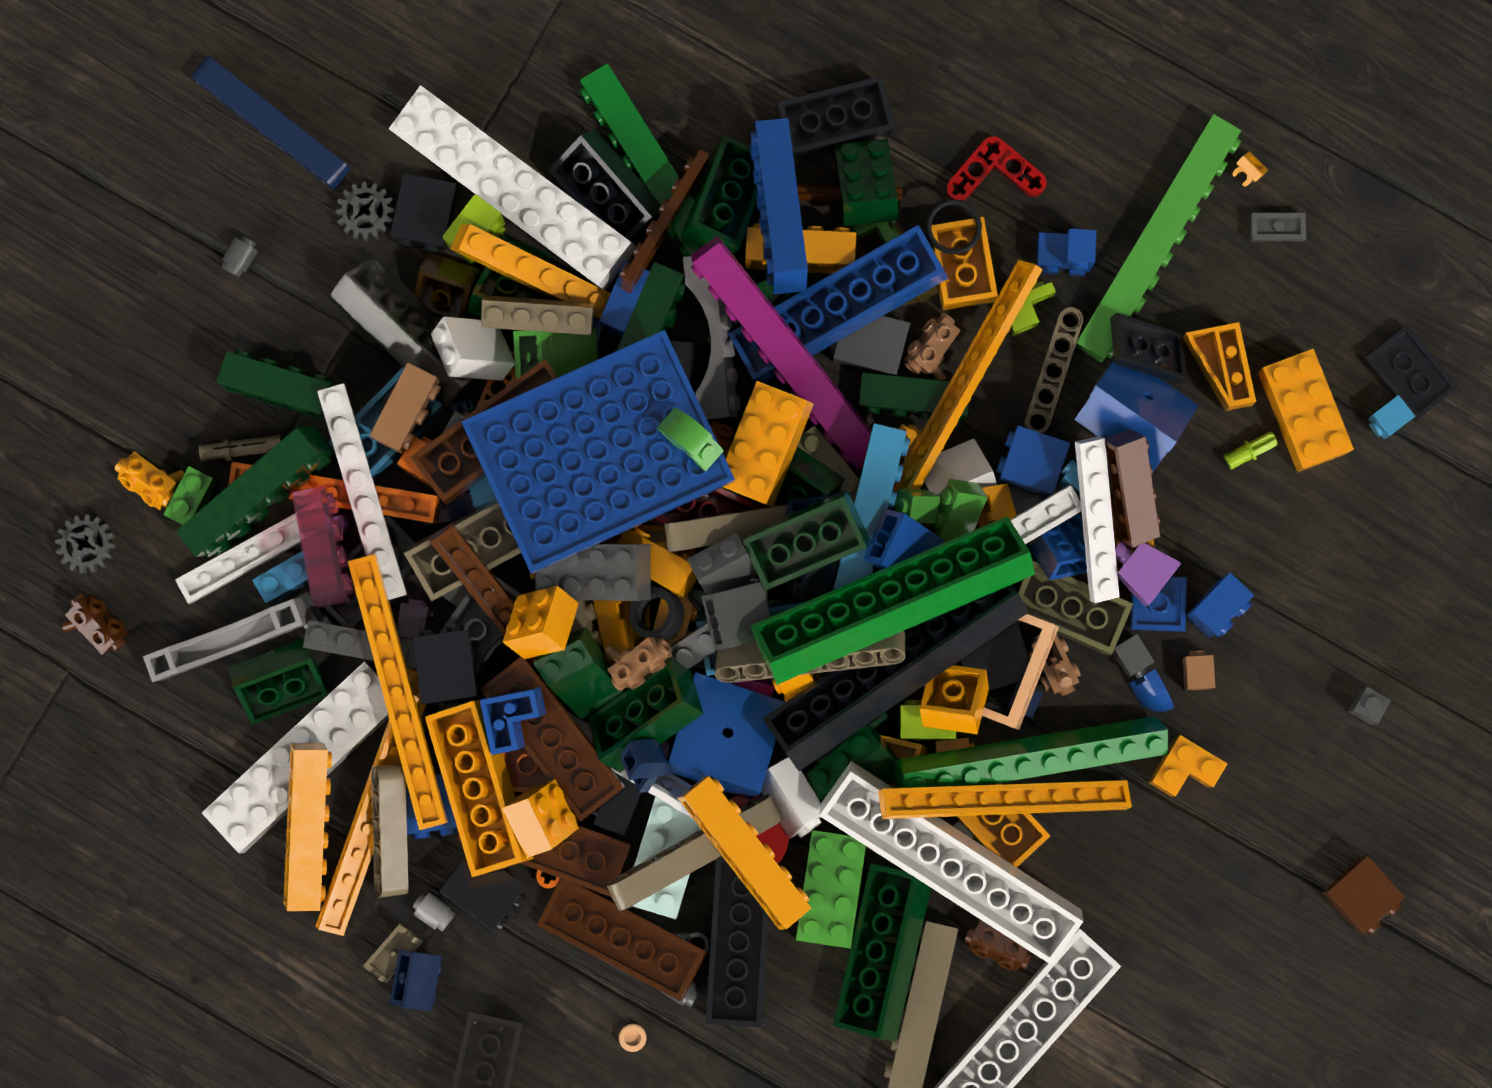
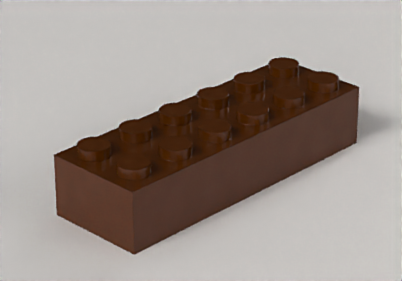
[410,359,559,505]

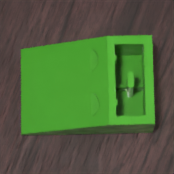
[513,328,598,379]

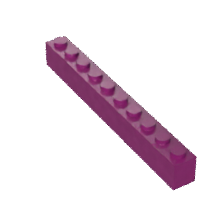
[691,235,872,470]

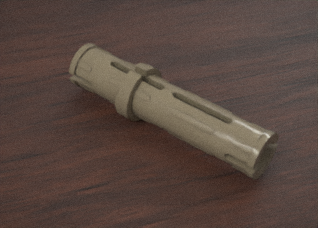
[199,434,282,462]

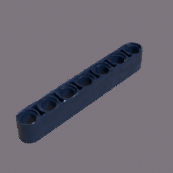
[190,56,351,190]

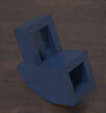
[620,739,670,793]

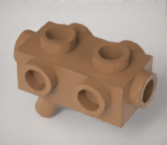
[904,313,961,381]
[1027,634,1081,697]
[605,637,672,691]

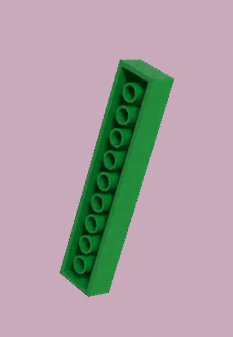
[751,516,1035,685]

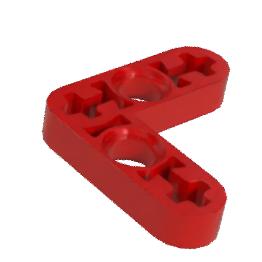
[946,136,1047,201]

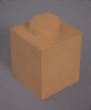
[1182,650,1215,691]

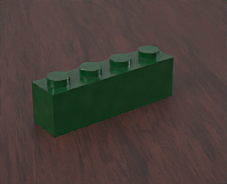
[858,373,969,423]

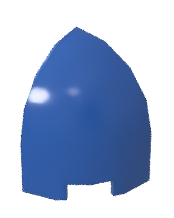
[1128,669,1174,712]

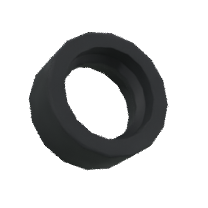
[629,586,684,640]

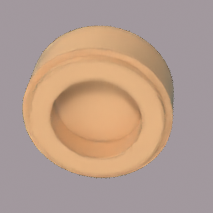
[619,1023,647,1052]

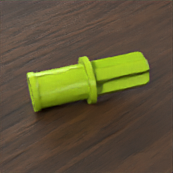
[1223,432,1277,470]

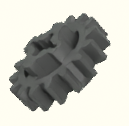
[336,182,395,242]
[55,514,116,574]

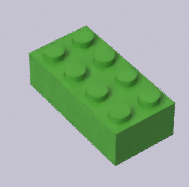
[795,830,866,949]

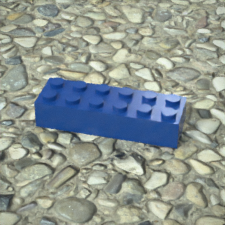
[750,118,808,294]

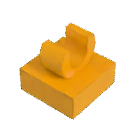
[1232,151,1268,187]

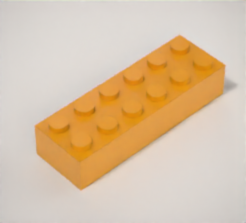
[425,700,534,877]

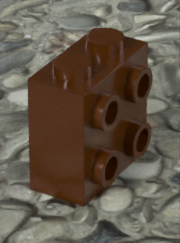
[1322,856,1405,934]

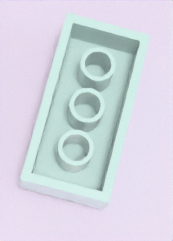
[633,797,701,919]

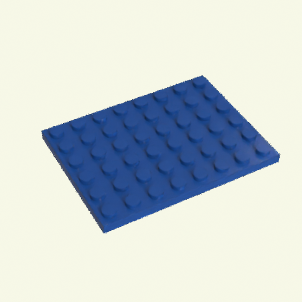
[461,330,735,574]

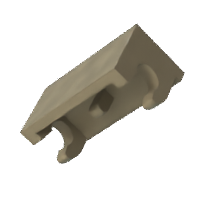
[363,923,423,983]

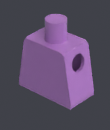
[1115,542,1181,607]

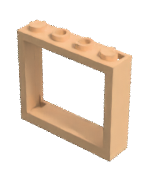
[923,614,1059,730]

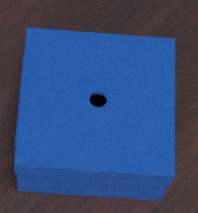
[1074,361,1199,471]
[666,672,785,800]

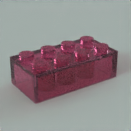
[292,486,354,608]

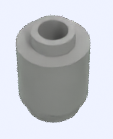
[412,892,455,932]

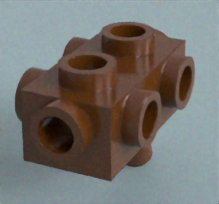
[62,593,128,655]
[964,920,1032,971]

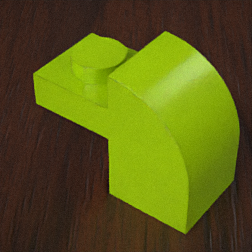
[1010,281,1056,336]

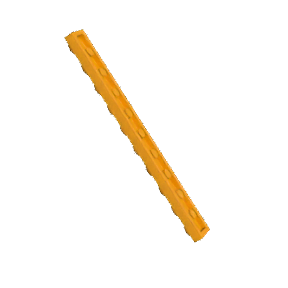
[892,260,1042,499]
[348,554,448,830]
[315,668,426,936]
[878,780,1132,819]

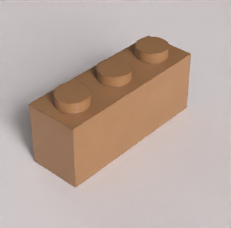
[369,362,441,454]

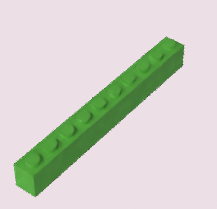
[1075,114,1242,363]

